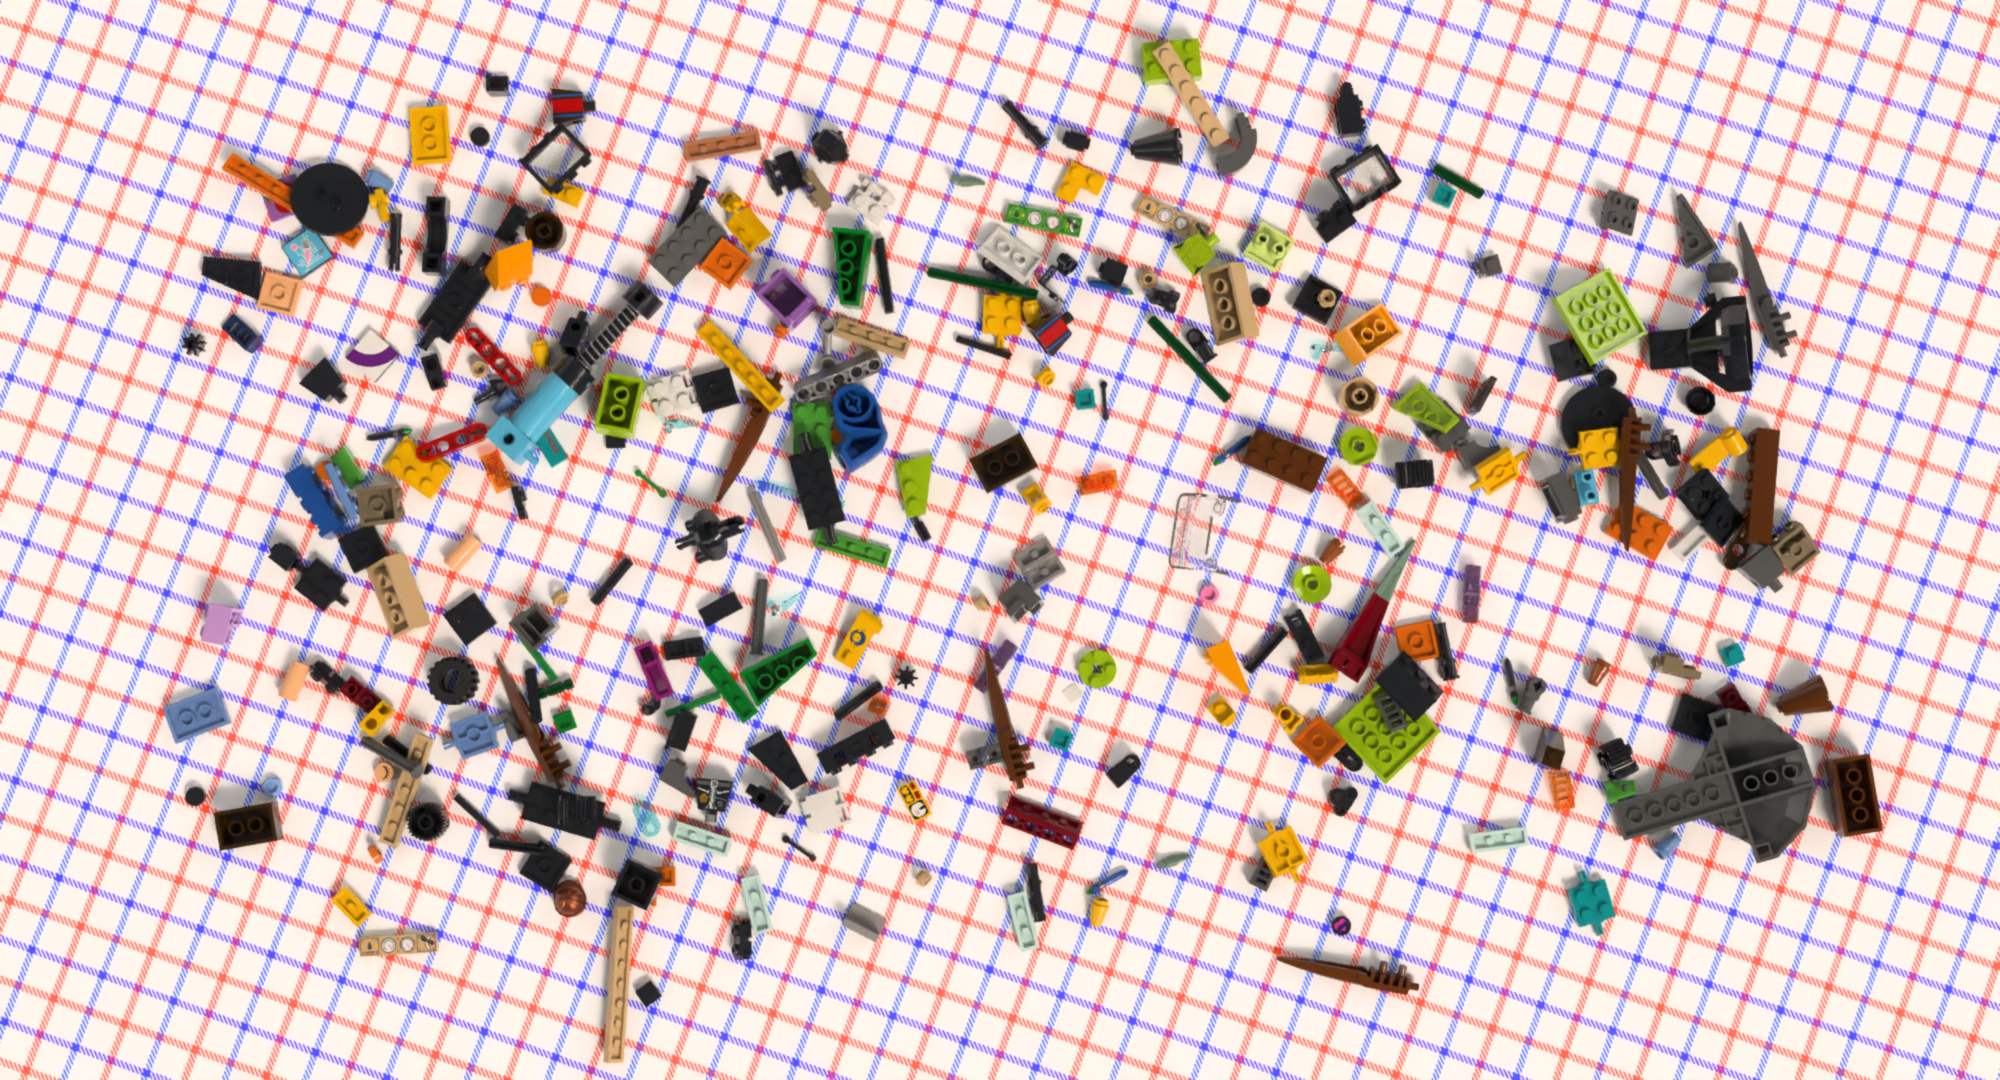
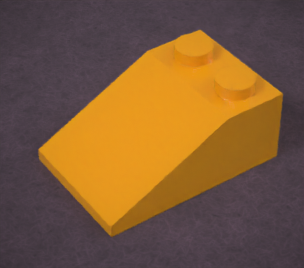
[485,239,533,292]
[1333,302,1403,367]
[1202,640,1250,696]

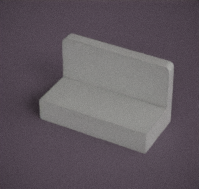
[841,903,887,943]

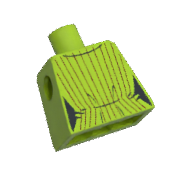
[1173,231,1220,277]

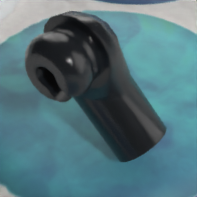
[641,691,661,716]

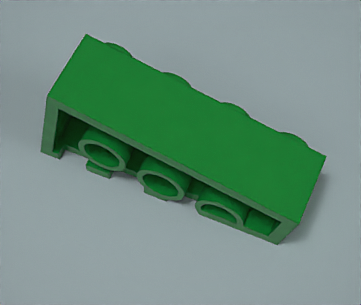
[832,227,873,310]
[739,636,818,707]

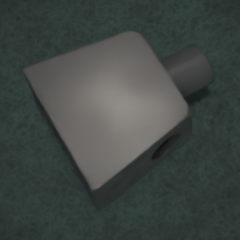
[1736,545,1784,593]

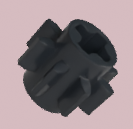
[181,333,208,357]
[895,666,919,690]

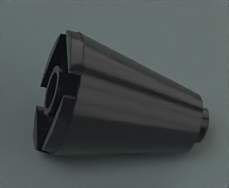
[1130,128,1183,166]

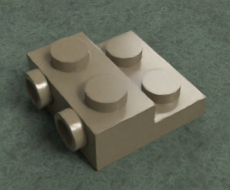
[802,168,834,212]
[356,484,405,527]
[1768,520,1821,576]
[1651,652,1702,680]

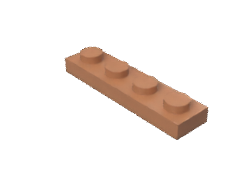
[683,130,762,163]

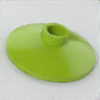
[1293,565,1332,603]

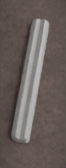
[748,491,786,563]

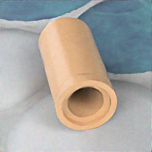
[443,532,483,573]
[278,659,310,702]

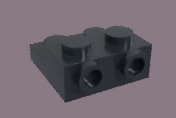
[494,203,530,246]

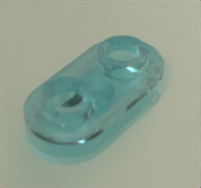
[633,800,661,837]

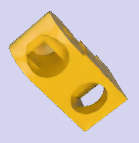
[358,700,396,738]

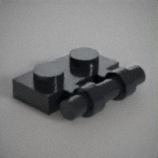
[762,150,807,197]

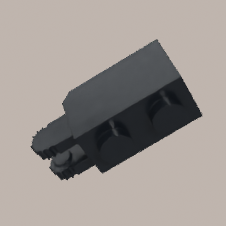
[1334,82,1366,139]

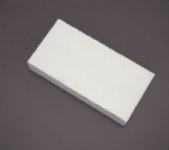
[1669,523,1710,563]

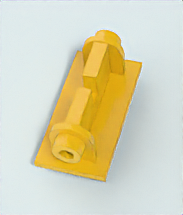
[1298,664,1339,685]

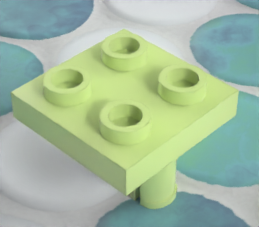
[1242,221,1295,274]

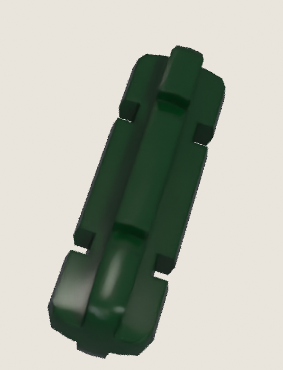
[539,678,574,699]

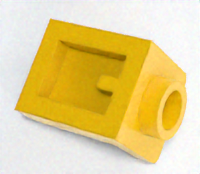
[1020,482,1052,516]
[1207,696,1237,727]

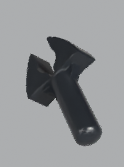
[473,379,508,405]

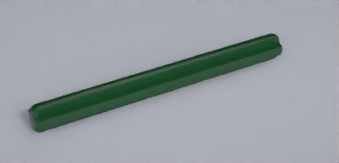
[927,267,1039,300]
[1148,316,1232,403]

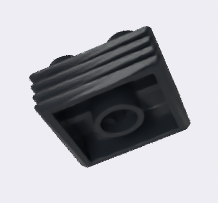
[1675,468,1730,521]

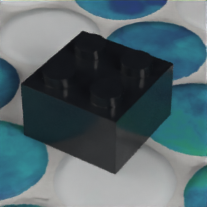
[611,858,666,911]

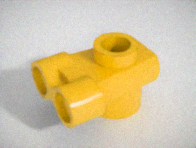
[368,189,390,222]
[1271,702,1304,735]

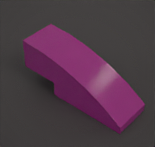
[634,640,674,701]

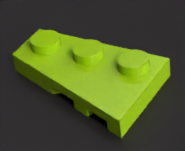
[1392,381,1460,433]
[896,454,933,518]

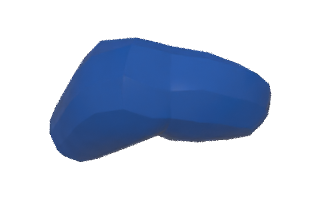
[832,384,888,475]

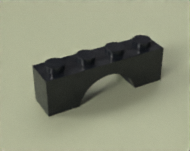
[422,196,451,277]

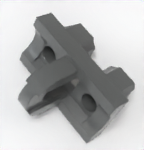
[966,743,1004,770]

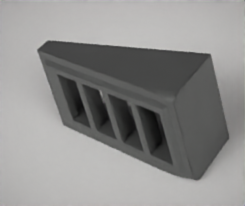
[1374,693,1408,733]
[1248,855,1274,892]

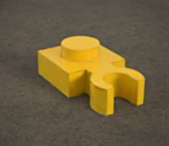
[717,189,746,215]

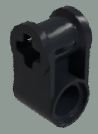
[1105,754,1141,789]

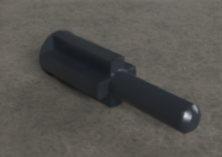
[912,516,932,543]

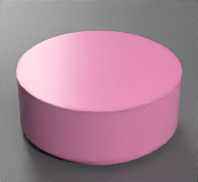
[1199,585,1219,604]

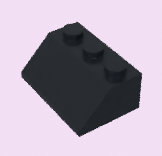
[1374,650,1443,722]

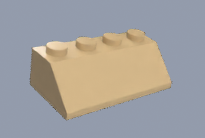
[1201,262,1260,346]
[366,552,431,640]

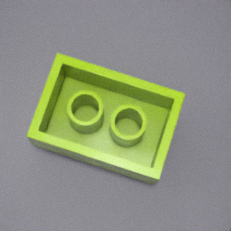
[1141,38,1202,86]
[594,372,646,440]

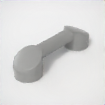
[820,319,836,370]

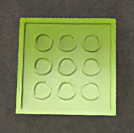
[1552,267,1648,366]
[1332,684,1441,784]

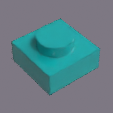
[1431,183,1457,209]
[1074,389,1096,411]
[1719,643,1745,667]
[1049,727,1074,752]

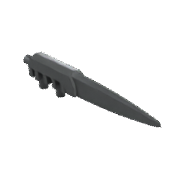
[1738,221,1798,358]

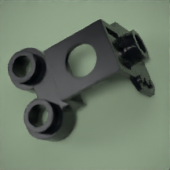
[1038,253,1078,304]

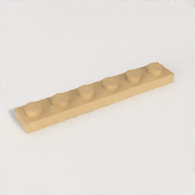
[1152,41,1230,148]
[378,732,435,848]

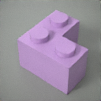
[200,603,244,646]

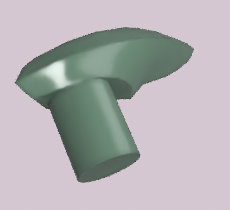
[949,174,986,187]
[1155,854,1191,869]

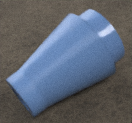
[364,168,395,193]
[491,389,521,416]
[1653,832,1682,860]

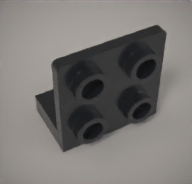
[1313,197,1357,245]

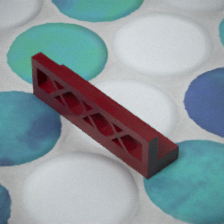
[1001,795,1083,850]

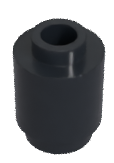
[1062,129,1091,153]

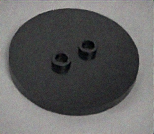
[290,163,369,236]
[1560,386,1637,456]

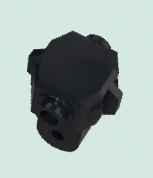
[811,129,850,165]

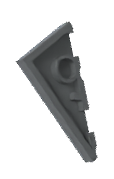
[1676,193,1719,269]

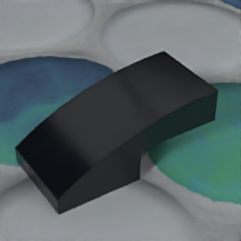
[698,591,743,627]
[663,636,705,661]

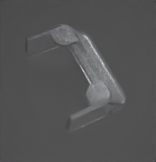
[1168,493,1240,576]

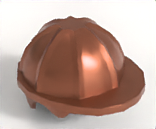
[553,880,587,918]

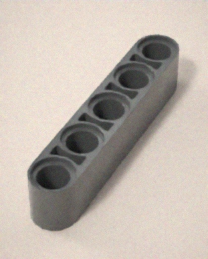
[792,350,883,403]

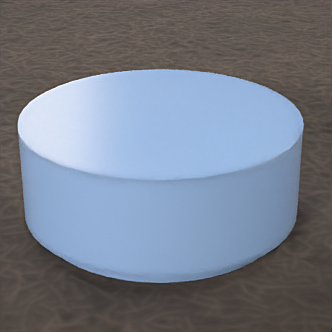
[262,777,284,797]

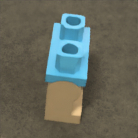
[1567,469,1600,509]

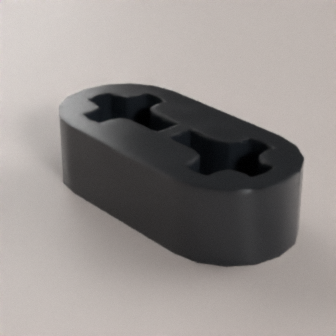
[1333,744,1363,772]

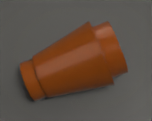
[1318,537,1346,566]
[1587,657,1611,687]

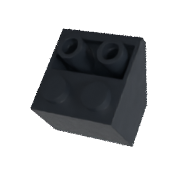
[1548,338,1597,382]

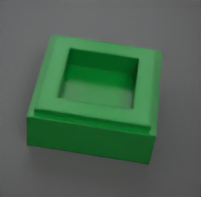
[552,709,578,734]

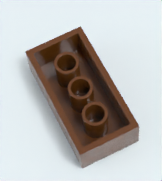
[1240,428,1328,495]
[1824,754,1883,837]

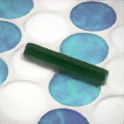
[1432,163,1485,199]

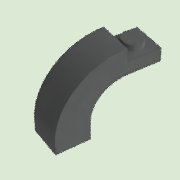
[1215,112,1257,180]

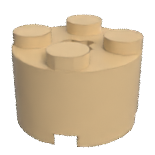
[1338,377,1379,418]

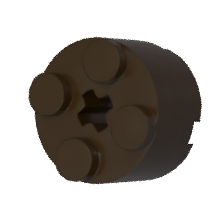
[525,212,567,254]

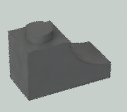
[1455,439,1501,471]
[658,757,697,798]

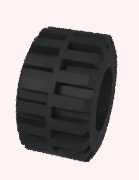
[427,657,480,705]

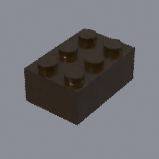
[969,433,1038,495]
[214,801,284,851]

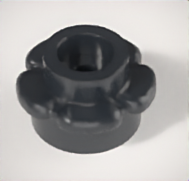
[1704,292,1717,308]

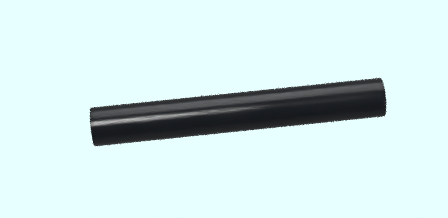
[956,335,1012,360]
[453,794,501,838]

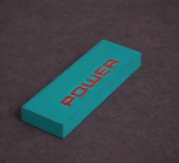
[536,428,568,468]

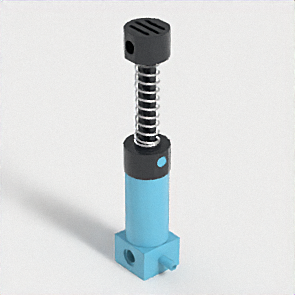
[485,280,664,466]

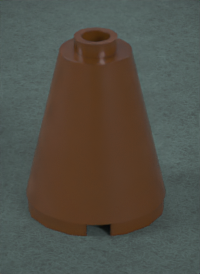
[1775,674,1833,716]

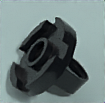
[1645,429,1681,467]

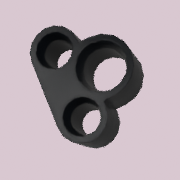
[1328,787,1358,817]

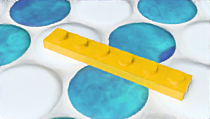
[696,320,785,413]

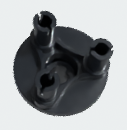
[675,509,745,564]

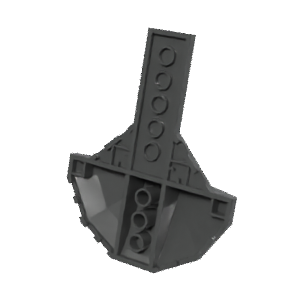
[1612,708,1816,864]

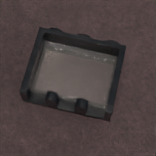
[518,121,593,195]
[1327,143,1402,215]

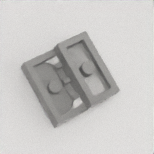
[1013,537,1067,591]

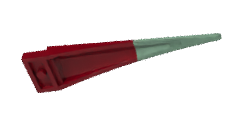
[1327,539,1416,683]

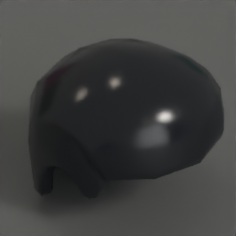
[1685,386,1716,415]

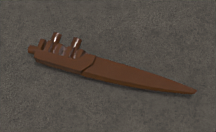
[715,372,784,502]
[1619,407,1651,552]
[984,648,1036,789]
[497,659,572,789]
[1276,956,1419,995]

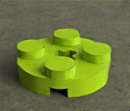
[1339,427,1378,466]
[1078,650,1117,688]

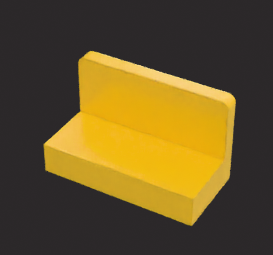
[726,207,772,253]

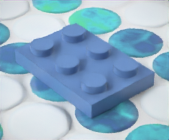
[324,462,359,521]
[163,687,232,744]

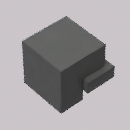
[998,578,1045,624]
[508,603,561,652]

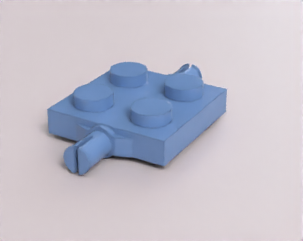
[442,711,506,760]

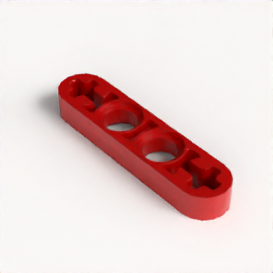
[465,327,523,387]
[416,423,488,463]

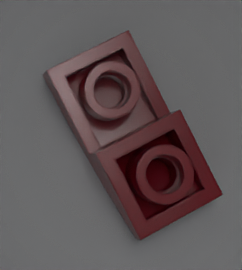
[340,676,383,714]
[1715,682,1753,714]

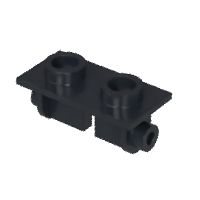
[309,660,346,697]
[731,920,752,960]

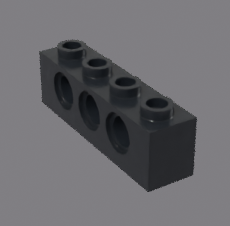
[816,718,896,776]

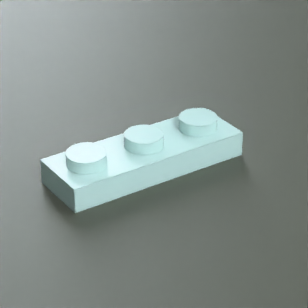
[1356,500,1405,558]
[672,821,733,858]
[1468,826,1530,853]
[741,874,774,936]
[1007,891,1040,953]

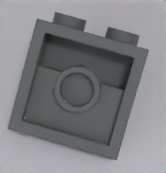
[1415,400,1471,454]

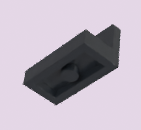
[664,709,698,752]

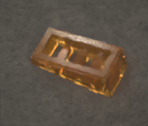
[1325,468,1365,510]
[867,696,891,716]
[1547,768,1575,812]

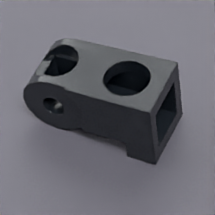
[420,353,448,391]

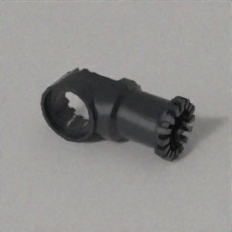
[982,257,1014,284]
[1185,328,1218,365]

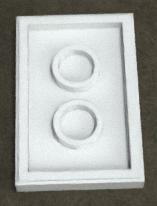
[977,226,1044,285]

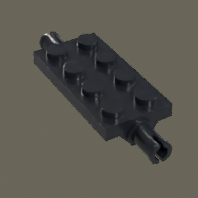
[416,251,492,352]
[788,432,846,546]
[507,781,622,840]

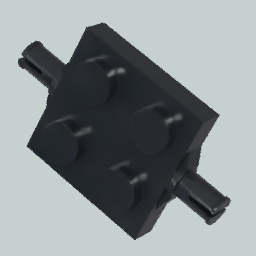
[293,558,350,612]

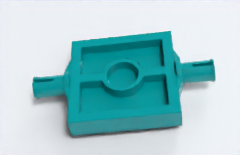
[1567,870,1616,936]

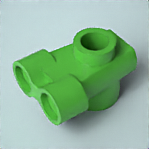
[1604,780,1637,804]

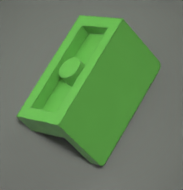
[330,446,368,490]

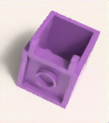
[756,267,819,332]

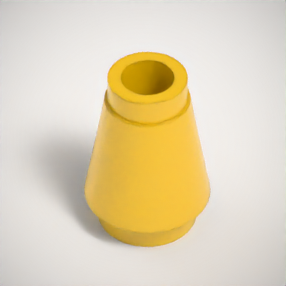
[1021,300,1040,324]
[530,340,549,369]
[1090,897,1110,927]

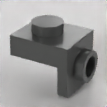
[1707,262,1738,284]

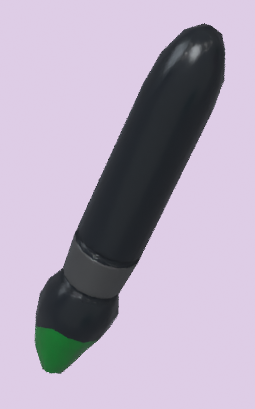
[366,428,413,441]
[1504,658,1518,705]

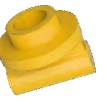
[1033,366,1055,387]

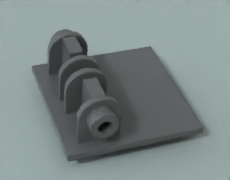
[1599,189,1639,236]

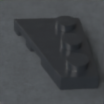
[201,256,262,300]
[747,730,809,790]

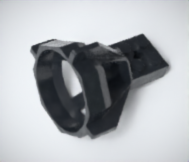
[1648,295,1754,393]

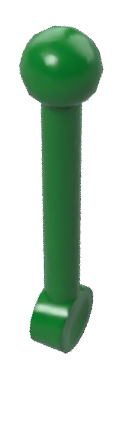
[635,469,667,498]

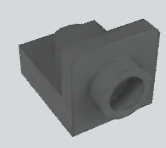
[1473,254,1503,279]

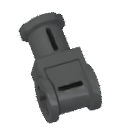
[1515,677,1547,715]

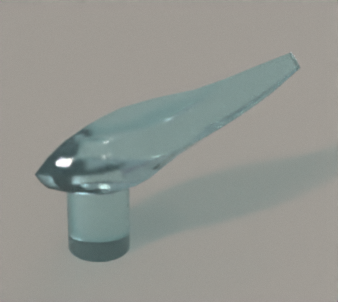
[1311,344,1343,361]
[663,419,700,434]
[767,592,802,616]

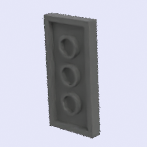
[646,206,727,288]

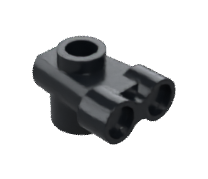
[1148,288,1180,314]

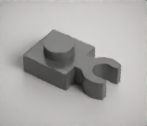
[500,708,525,743]

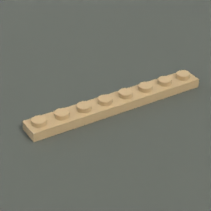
[603,906,634,1063]

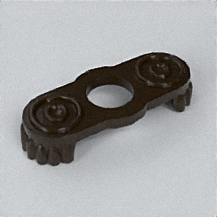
[1722,531,1751,570]

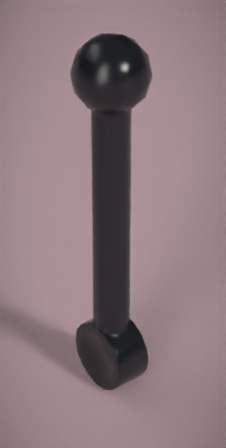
[1100,381,1109,421]
[782,835,817,862]

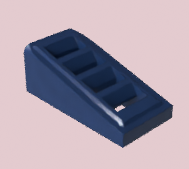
[221,313,264,354]

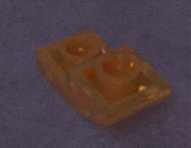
[479,449,514,494]
[1075,469,1119,497]

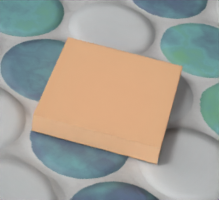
[256,271,304,318]

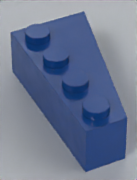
[284,463,350,540]

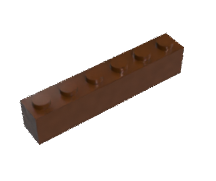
[1741,427,1780,546]

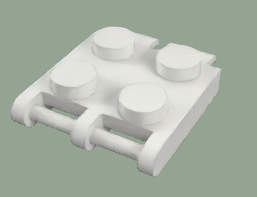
[647,370,700,418]
[800,785,853,834]

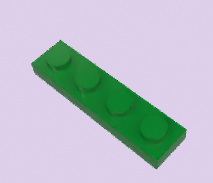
[696,651,759,724]

